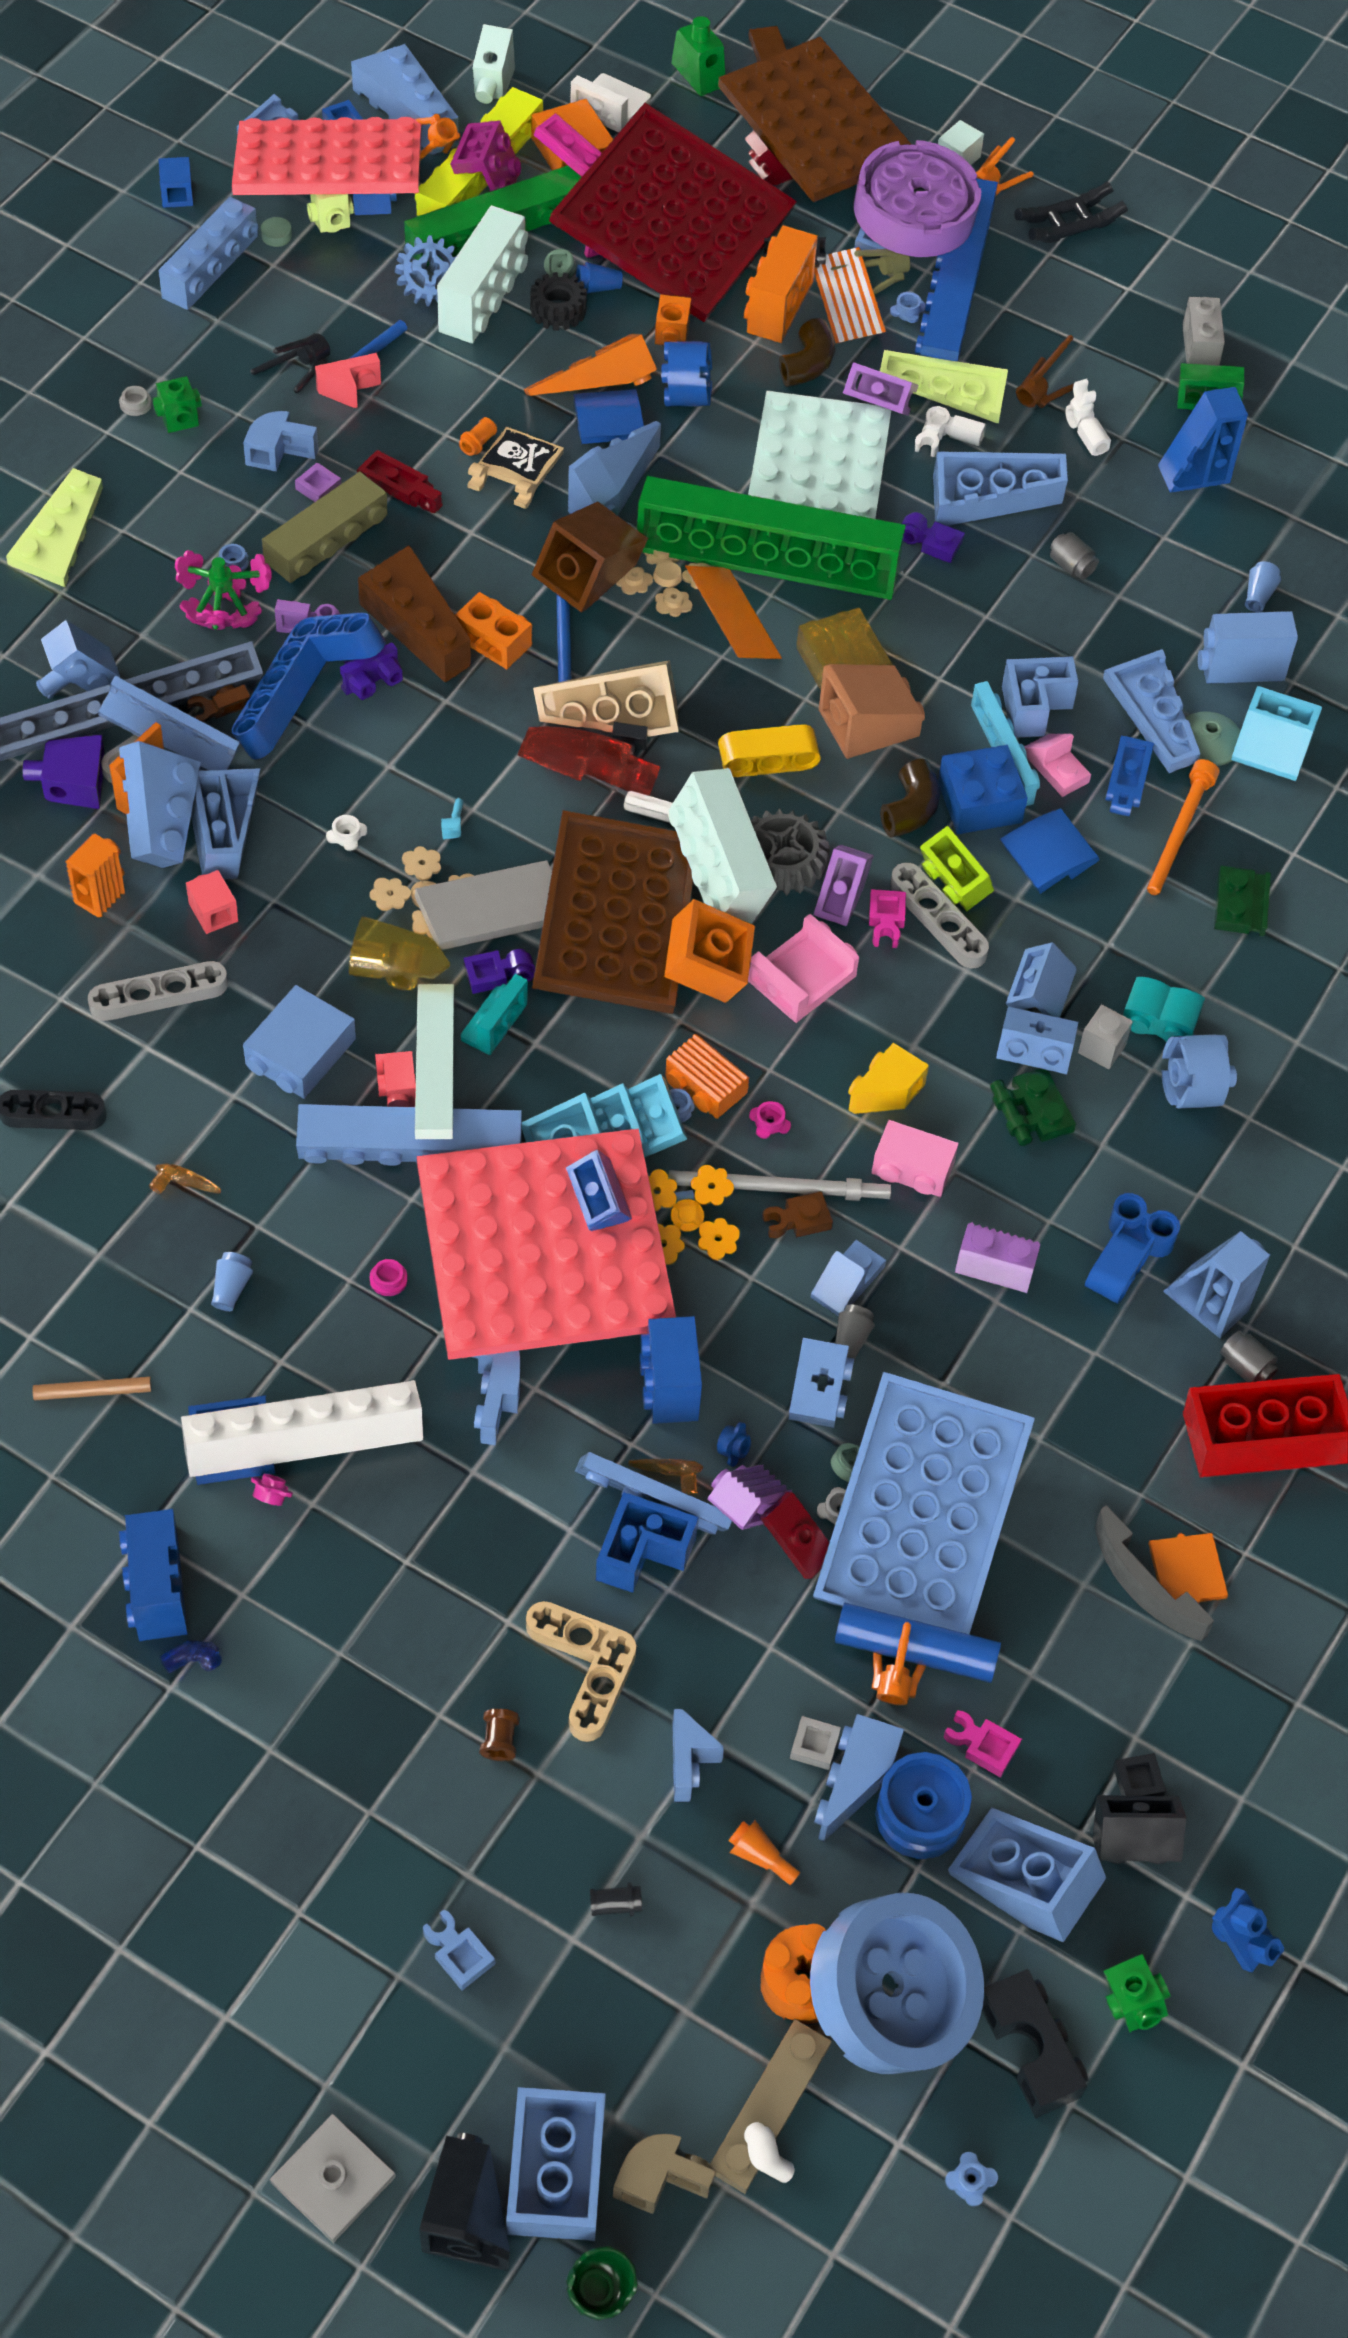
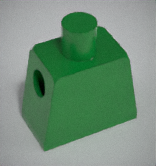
[671,16,725,96]

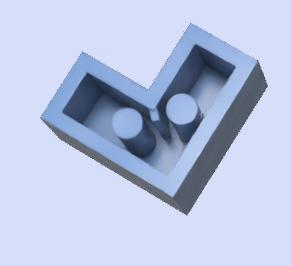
[1002,657,1078,738]

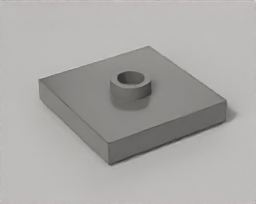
[270,2114,396,2244]

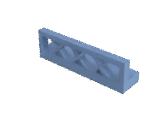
[98,676,240,771]

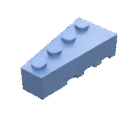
[933,452,1068,526]

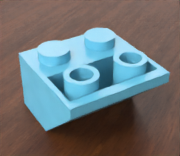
[1231,686,1322,781]

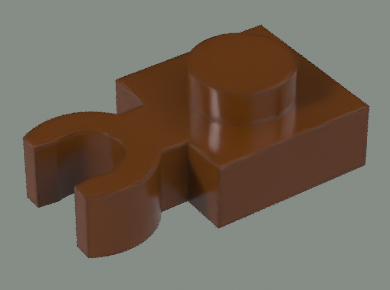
[763,1191,833,1238]

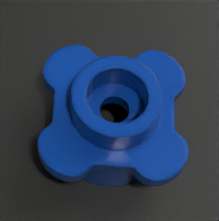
[717,1422,751,1467]

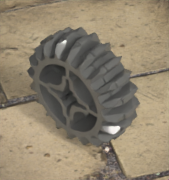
[751,808,830,897]

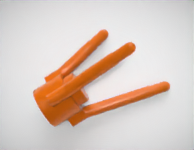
[416,114,460,161]
[976,137,1034,196]
[871,1622,926,1705]

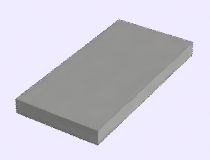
[414,860,552,951]

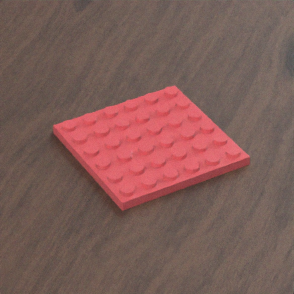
[417,1128,676,1360]

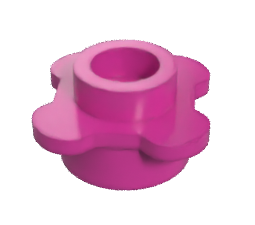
[749,1101,791,1139]
[251,1474,293,1506]

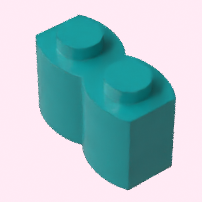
[1123,977,1205,1042]

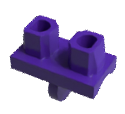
[340,642,403,700]

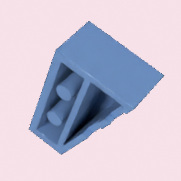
[119,741,201,868]
[191,768,260,879]
[1163,1231,1270,1338]

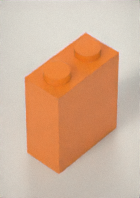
[531,99,613,171]

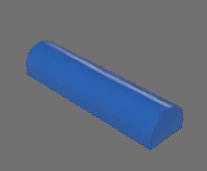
[835,1602,1001,1683]

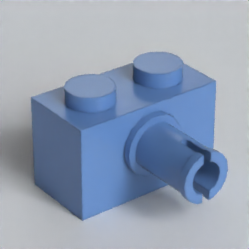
[36,620,120,699]

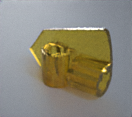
[349,917,450,990]

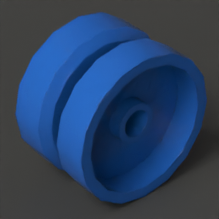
[875,1752,972,1859]

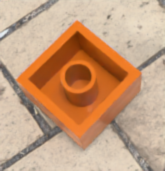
[664,899,755,1003]

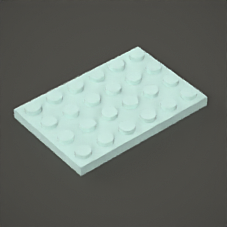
[748,391,891,519]

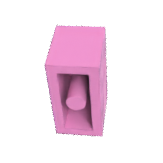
[871,1120,959,1197]

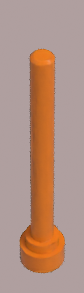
[1147,759,1220,895]

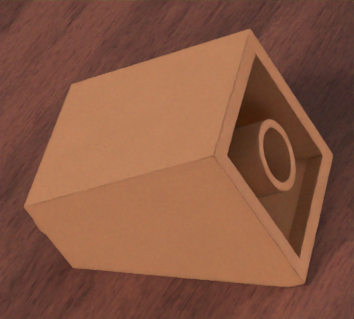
[819,664,925,759]

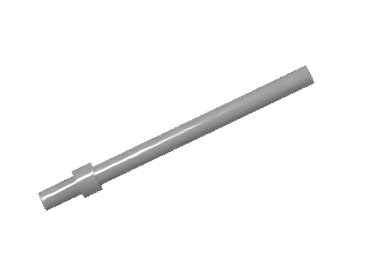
[669,1170,891,1201]

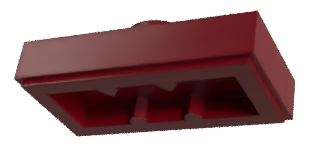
[759,1492,830,1579]

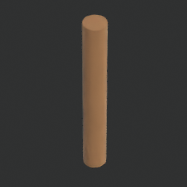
[33,1377,152,1401]

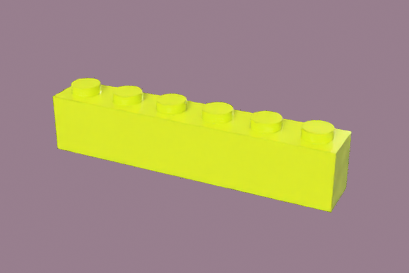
[414,87,543,216]

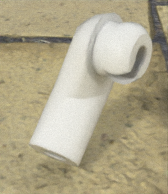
[744,2122,795,2183]

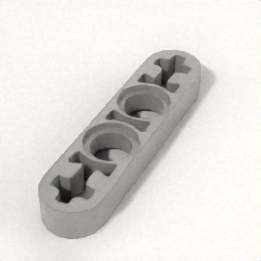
[890,863,989,968]
[88,961,228,1021]

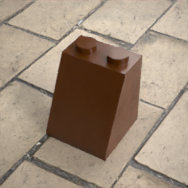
[531,501,648,612]

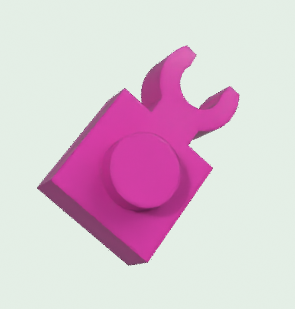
[869,889,906,948]
[944,1710,1022,1778]

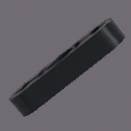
[0,1090,106,1130]

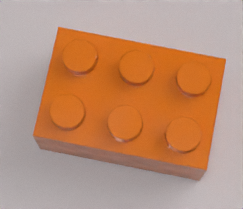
[744,225,818,343]

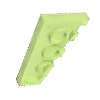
[880,350,1008,424]
[6,468,103,587]

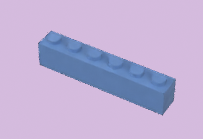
[296,1104,522,1166]

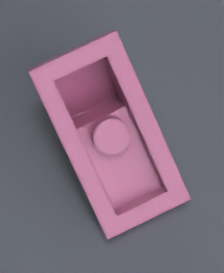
[1024,734,1091,797]

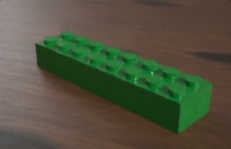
[637,476,906,600]

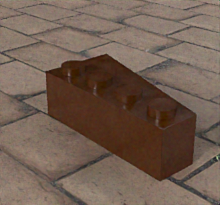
[358,545,471,682]

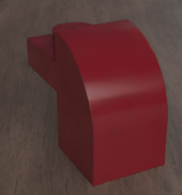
[744,130,793,185]

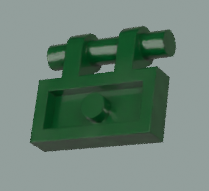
[990,1068,1076,1146]

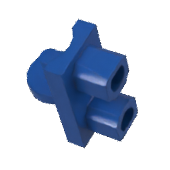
[1212,1888,1284,1973]

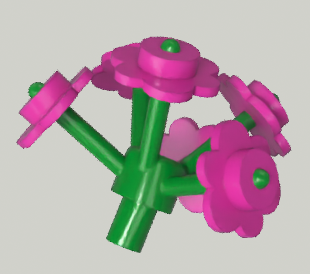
[175,550,272,630]

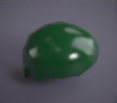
[566,2246,638,2321]

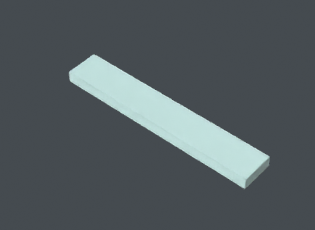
[415,984,454,1139]

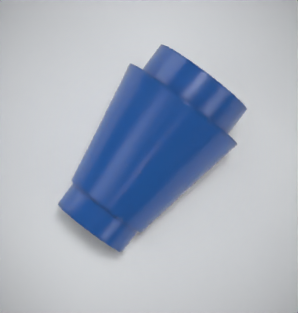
[576,262,623,294]

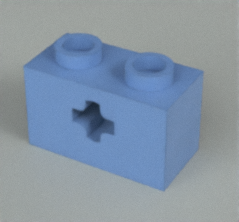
[996,1006,1078,1074]
[788,1338,854,1428]

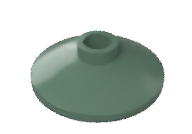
[1185,711,1240,766]

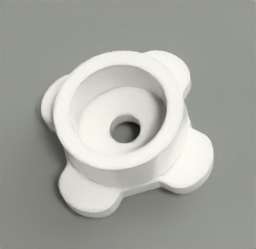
[326,815,367,851]

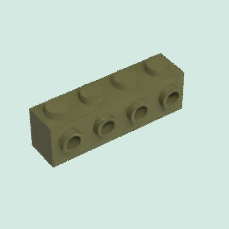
[262,471,388,583]

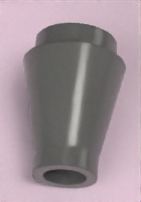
[836,1305,875,1364]

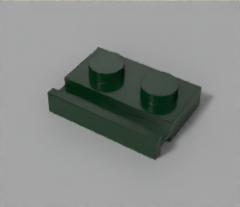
[1214,866,1271,936]

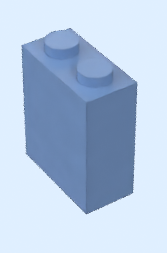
[1198,611,1298,684]
[243,985,356,1099]

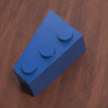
[1158,387,1248,493]
[119,1509,188,1641]

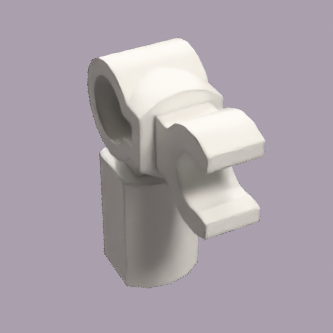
[1066,379,1111,456]
[915,406,986,457]

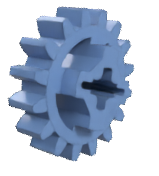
[395,235,457,306]

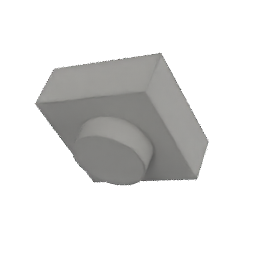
[790,1716,841,1770]

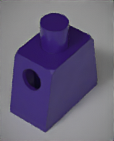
[23,735,105,809]

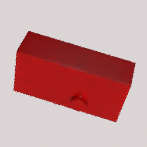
[1183,1374,1348,1478]

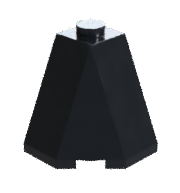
[419,2133,510,2271]

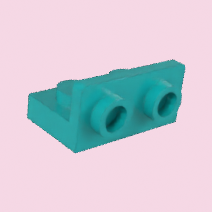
[461,974,528,1055]

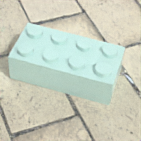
[437,205,528,344]
[668,768,777,924]

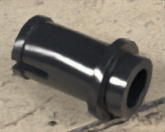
[590,1882,643,1917]

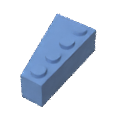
[351,44,459,155]

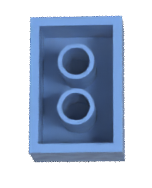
[506,2087,605,2241]

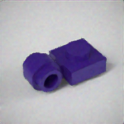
[901,512,965,563]
[463,949,535,994]

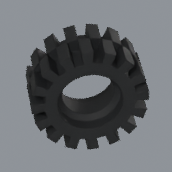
[530,272,587,331]

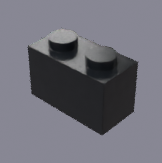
[1093,1795,1187,1864]

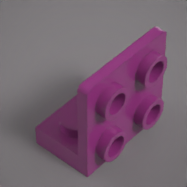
[450,120,521,191]

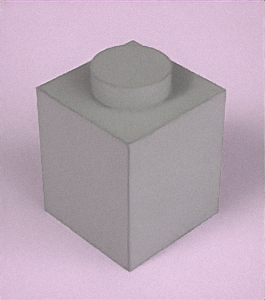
[1078,1004,1133,1069]

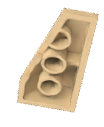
[533,660,679,737]

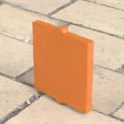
[1148,1533,1228,1604]

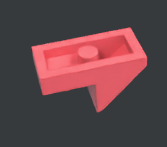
[315,353,381,408]

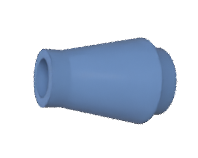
[1245,561,1281,612]
[211,1252,253,1311]

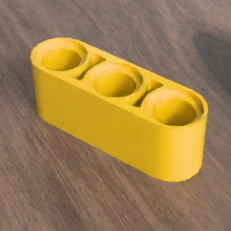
[718,725,821,777]

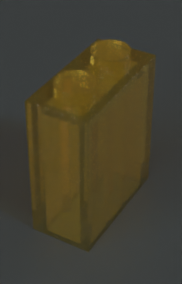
[796,608,893,691]

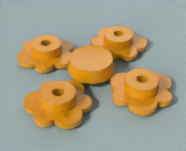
[648,1165,740,1265]

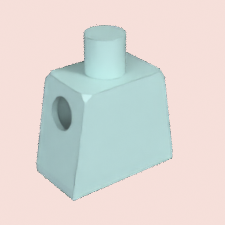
[473,24,515,104]

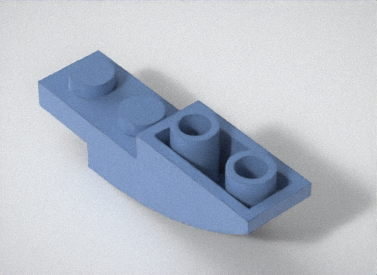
[472,1351,520,1445]

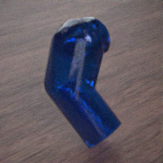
[159,1640,222,1674]

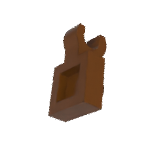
[186,684,250,723]

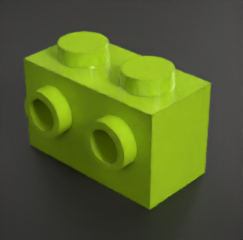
[920,826,994,912]

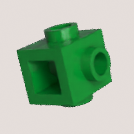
[153,376,202,433]
[1104,1954,1171,2032]

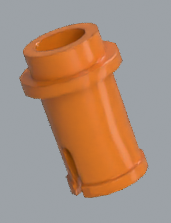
[459,417,497,456]

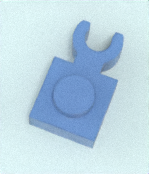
[423,1910,495,1991]

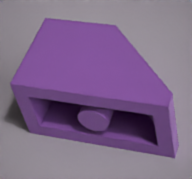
[813,845,874,926]

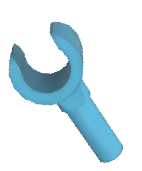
[441,798,464,839]

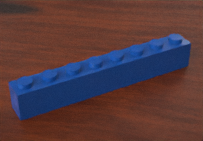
[915,178,998,362]

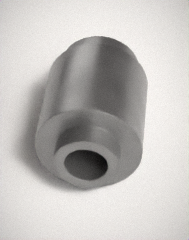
[1050,532,1099,580]
[1220,1331,1278,1382]

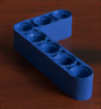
[232,612,386,760]

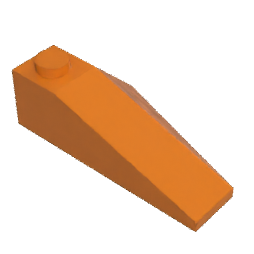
[524,334,657,396]

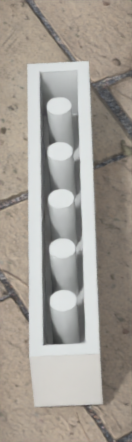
[181,1380,423,1477]

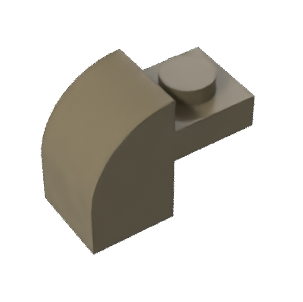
[613,2134,716,2214]

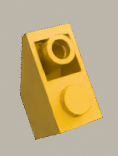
[848,1043,929,1114]

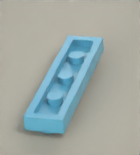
[971,681,1040,806]

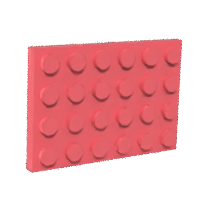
[232,117,422,195]

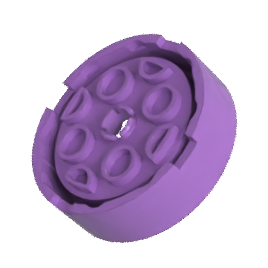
[854,140,981,257]

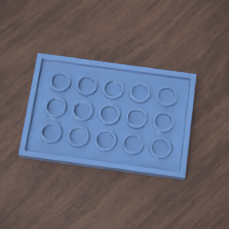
[813,1372,1035,1634]

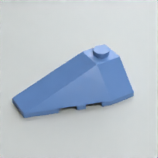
[568,421,661,516]

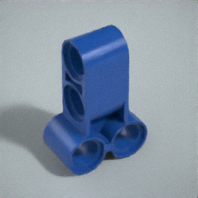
[1084,1193,1180,1304]

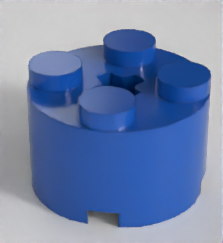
[661,341,712,407]

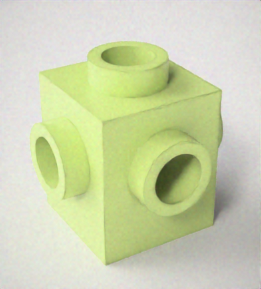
[307,194,354,233]

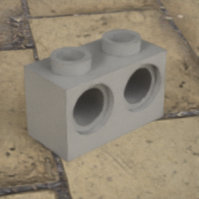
[1183,297,1225,365]

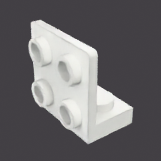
[571,73,651,132]

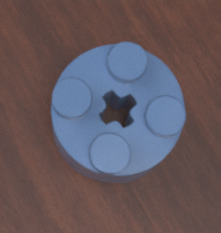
[1162,1034,1237,1109]

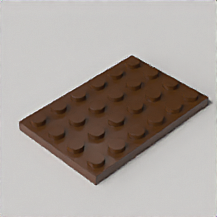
[718,36,912,202]
[532,810,693,1014]

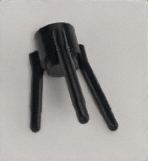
[251,333,331,393]

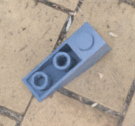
[814,1714,904,1841]

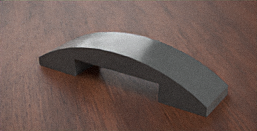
[1095,1505,1214,1641]

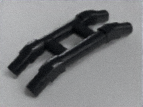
[1014,181,1128,243]

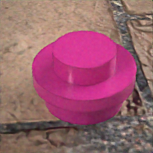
[370,1259,408,1296]

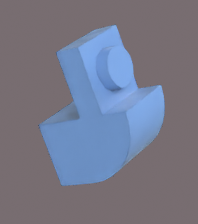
[243,411,319,471]

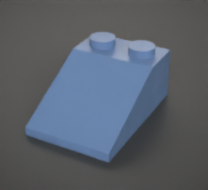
[948,1807,1106,1942]

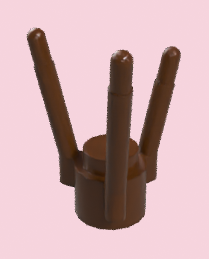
[1016,335,1074,408]

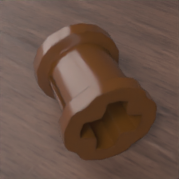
[479,1709,520,1761]

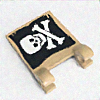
[468,427,564,509]

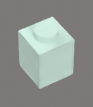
[938,120,984,165]

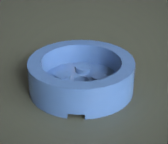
[810,1893,984,2074]

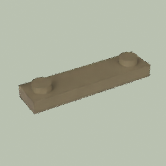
[709,2019,832,2194]

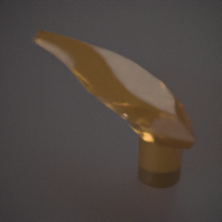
[149,1163,221,1194]
[628,1459,703,1495]

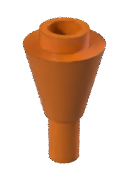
[728,1820,801,1886]

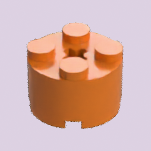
[761,1923,826,2024]

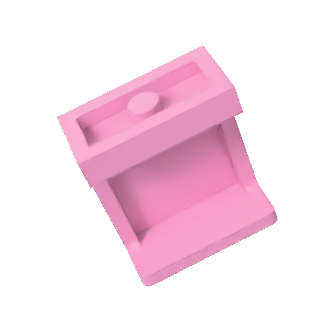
[748,914,859,1023]

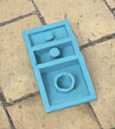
[522,1074,687,1157]

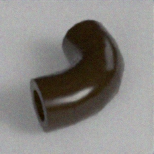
[779,318,836,387]
[880,758,941,838]

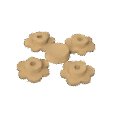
[616,550,713,617]
[370,846,474,938]

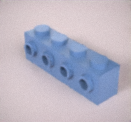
[159,197,258,310]

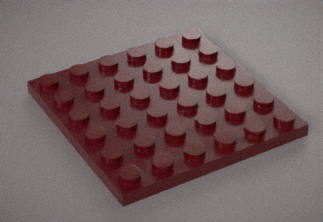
[549,103,797,322]

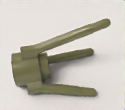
[831,249,910,295]

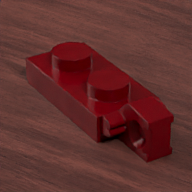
[357,450,443,514]

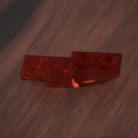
[517,726,661,796]

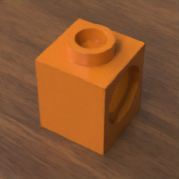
[655,295,691,345]

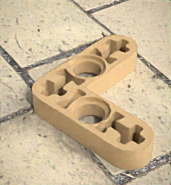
[526,1601,636,1742]

